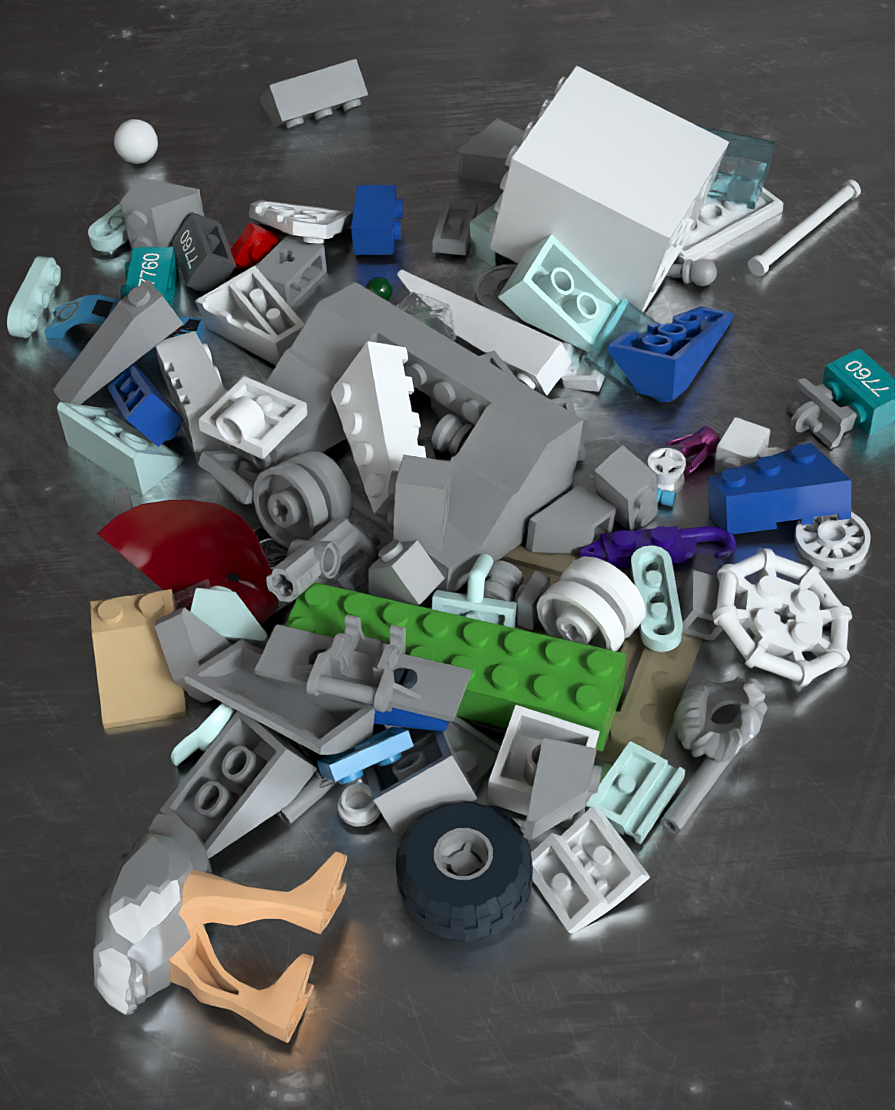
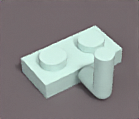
[432,554,517,628]

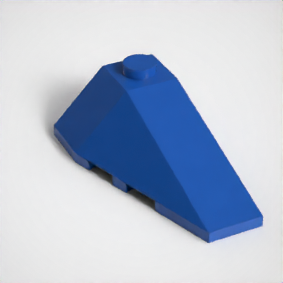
[608,306,733,402]

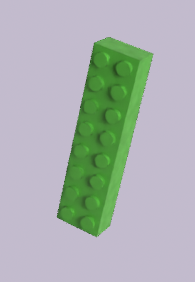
[285,582,626,751]

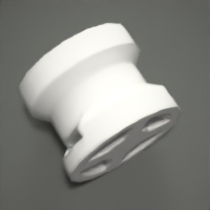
[647,448,686,494]

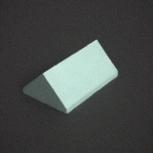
[57,402,183,495]

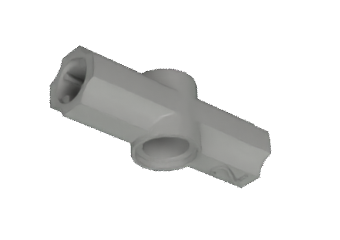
[266,517,360,602]

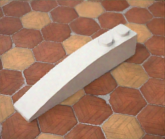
[397,269,572,396]

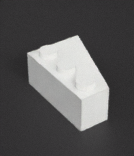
[195,266,305,366]

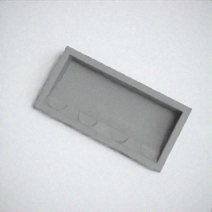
[185,640,375,755]

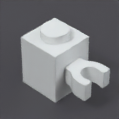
[714,417,786,474]

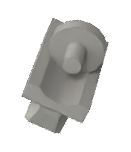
[786,378,857,449]

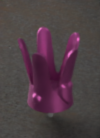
[666,426,720,477]

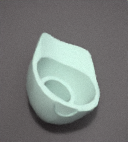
[171,703,238,766]

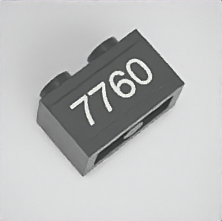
[172,212,236,293]

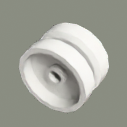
[537,556,646,651]

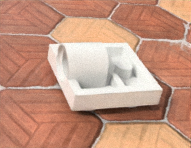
[198,376,307,459]

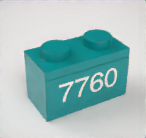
[120,247,179,309]
[822,348,895,435]

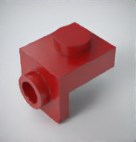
[227,222,280,270]

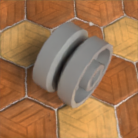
[253,450,353,548]

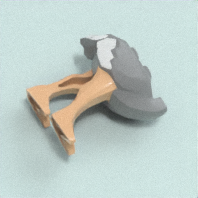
[93,814,347,1043]

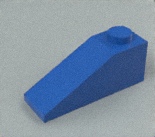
[107,363,184,447]

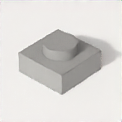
[514,571,550,630]

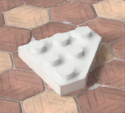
[249,200,353,243]

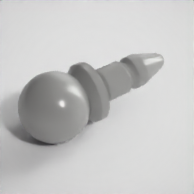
[666,258,717,286]

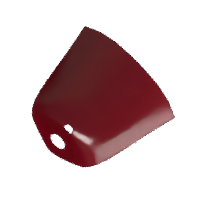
[97,500,280,624]

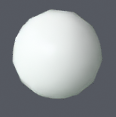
[114,119,158,164]

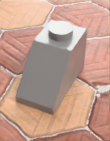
[369,540,445,605]
[155,607,233,704]
[523,737,602,840]

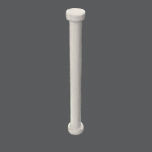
[748,179,861,277]

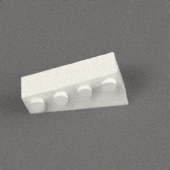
[155,331,230,464]
[331,341,426,515]

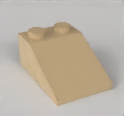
[90,589,188,729]

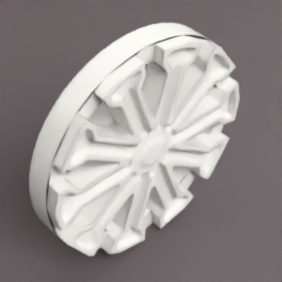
[795,512,871,571]

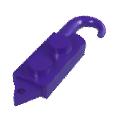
[579,526,737,569]

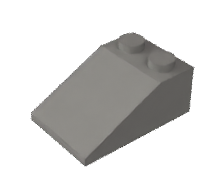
[160,711,317,859]

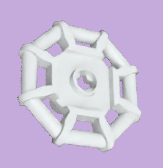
[712,548,852,686]

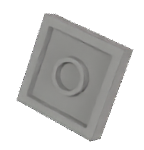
[198,450,263,505]

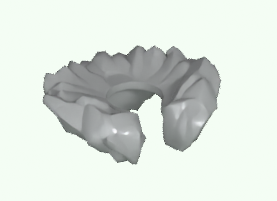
[673,676,766,762]

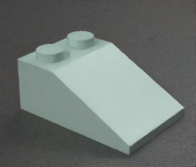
[498,234,626,355]

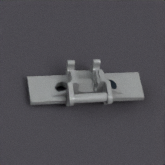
[254,614,472,722]

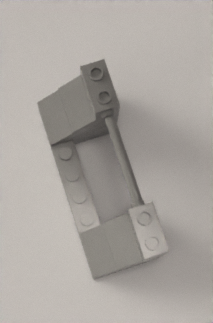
[225,282,583,592]

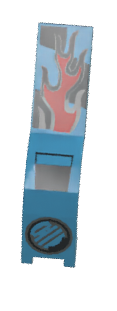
[44,295,205,349]

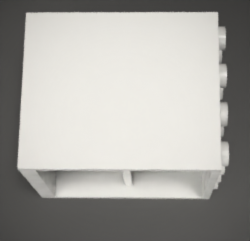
[489,66,729,324]

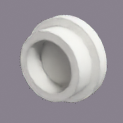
[338,783,381,826]

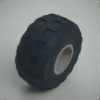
[396,801,533,941]

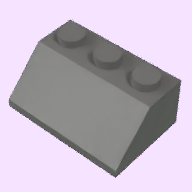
[259,59,368,130]

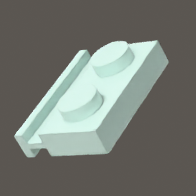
[585,741,685,845]

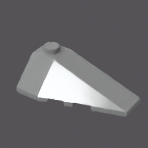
[53,279,183,405]

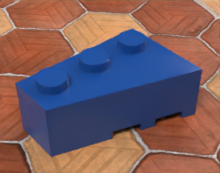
[707,443,851,535]

